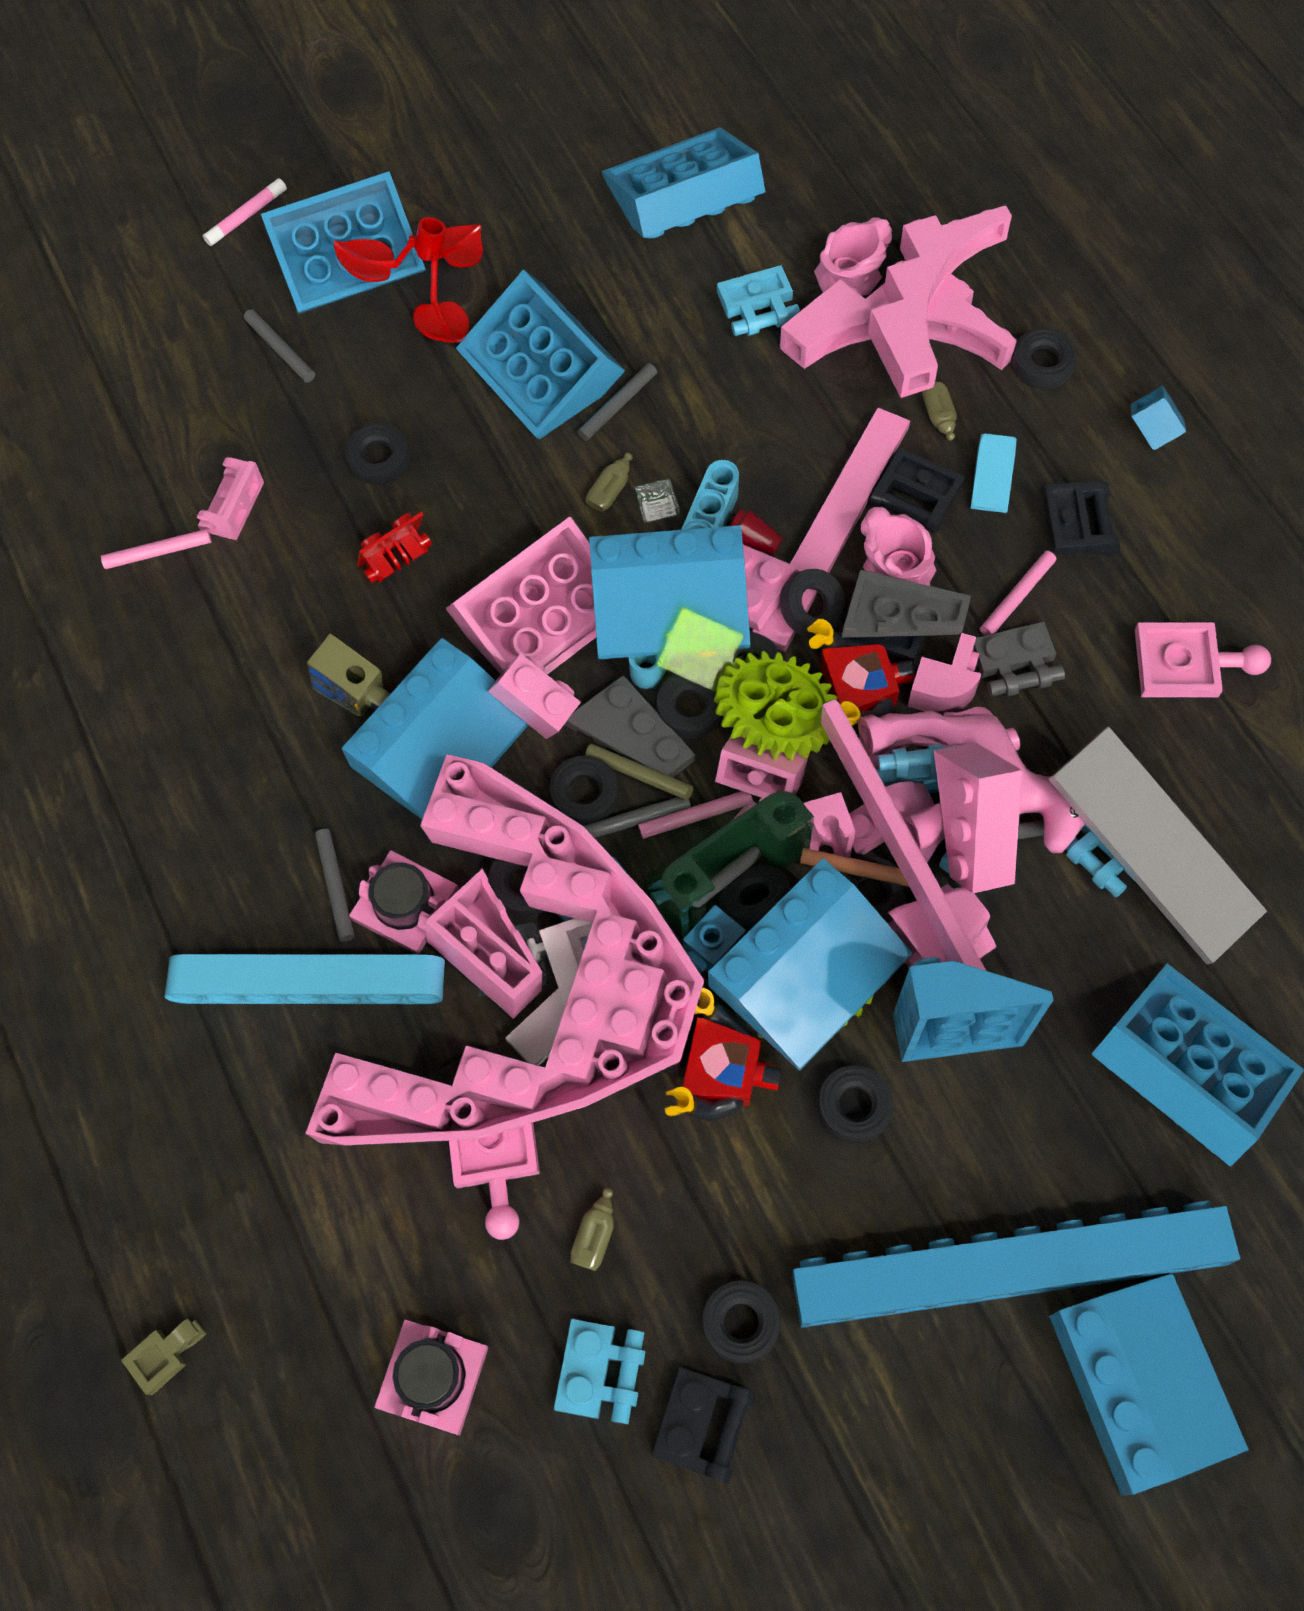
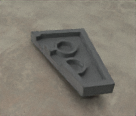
[842,570,971,638]

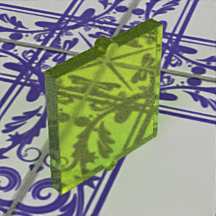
[656,607,744,692]

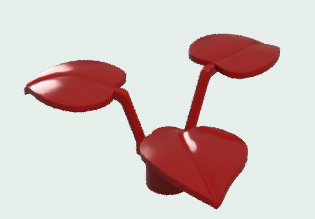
[334,217,483,342]

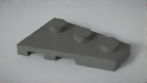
[565,676,695,778]

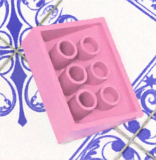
[446,517,596,674]

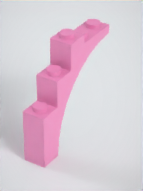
[868,205,1012,398]
[780,274,1016,370]

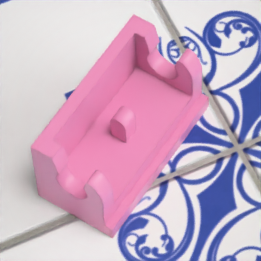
[197,458,264,540]
[799,792,856,858]

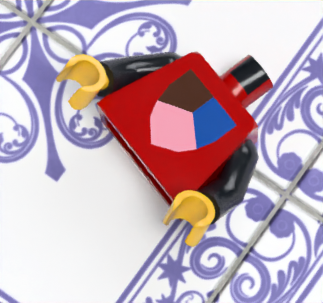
[807,619,915,728]
[665,988,782,1122]

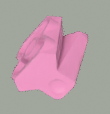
[887,884,996,968]

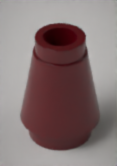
[730,509,784,556]

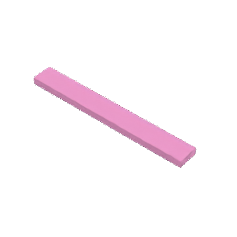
[752,408,910,652]
[821,700,986,971]

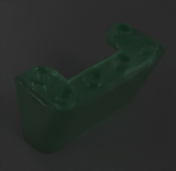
[644,791,814,941]

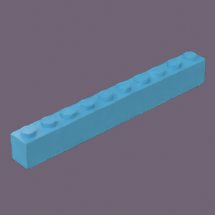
[792,1201,1240,1328]

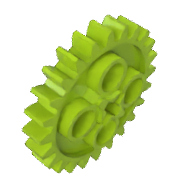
[714,651,838,761]

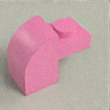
[908,633,981,714]
[849,781,935,854]

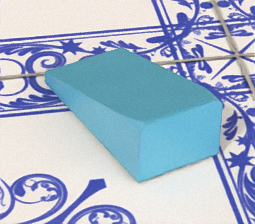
[971,434,1017,513]

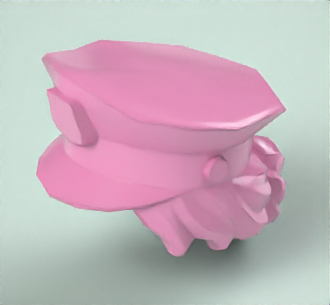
[814,217,892,295]
[861,507,936,586]

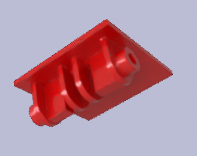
[356,512,432,584]

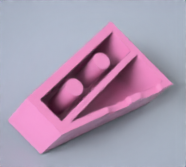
[934,742,1022,894]
[425,869,542,1019]

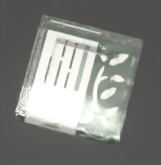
[635,479,679,523]

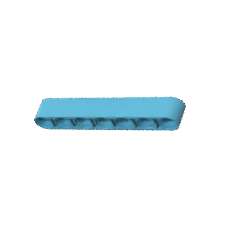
[628,460,739,689]
[165,954,445,1004]

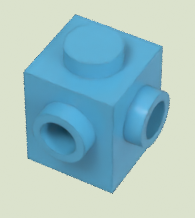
[683,905,746,973]

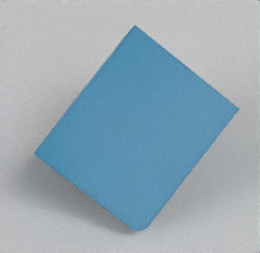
[1130,385,1186,450]

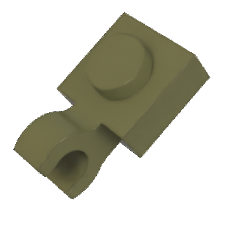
[121,1318,206,1395]

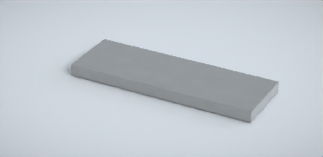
[1048,727,1267,964]

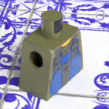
[307,634,390,717]

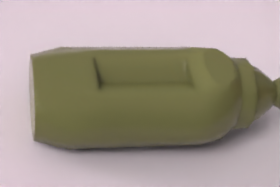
[922,382,957,441]
[585,453,633,512]
[570,1188,614,1271]

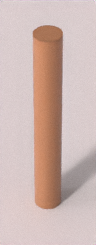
[800,848,909,887]

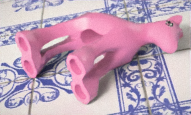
[858,707,1086,862]

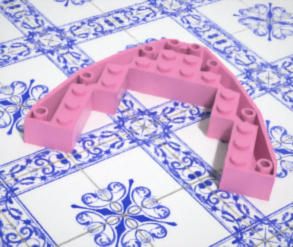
[306,754,704,1145]

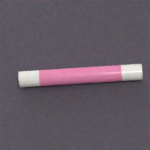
[203,178,287,246]

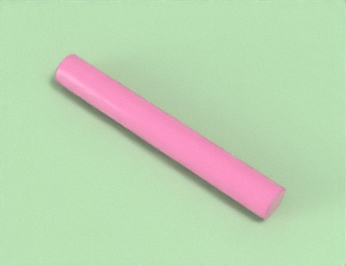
[101,529,212,569]
[980,551,1056,636]
[638,791,753,839]

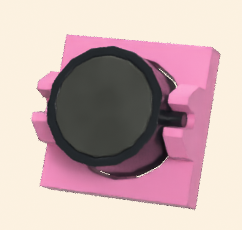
[349,850,459,955]
[374,1320,488,1436]

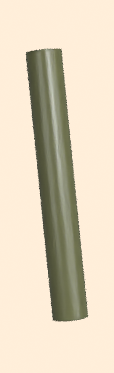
[585,744,693,800]

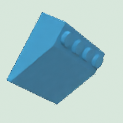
[602,127,766,238]
[261,171,426,314]
[456,269,625,439]
[589,525,750,659]
[342,638,528,820]
[708,858,912,1071]
[893,957,1053,1062]
[1091,963,1304,1167]
[1049,1273,1249,1495]

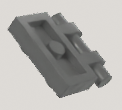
[973,622,1065,697]

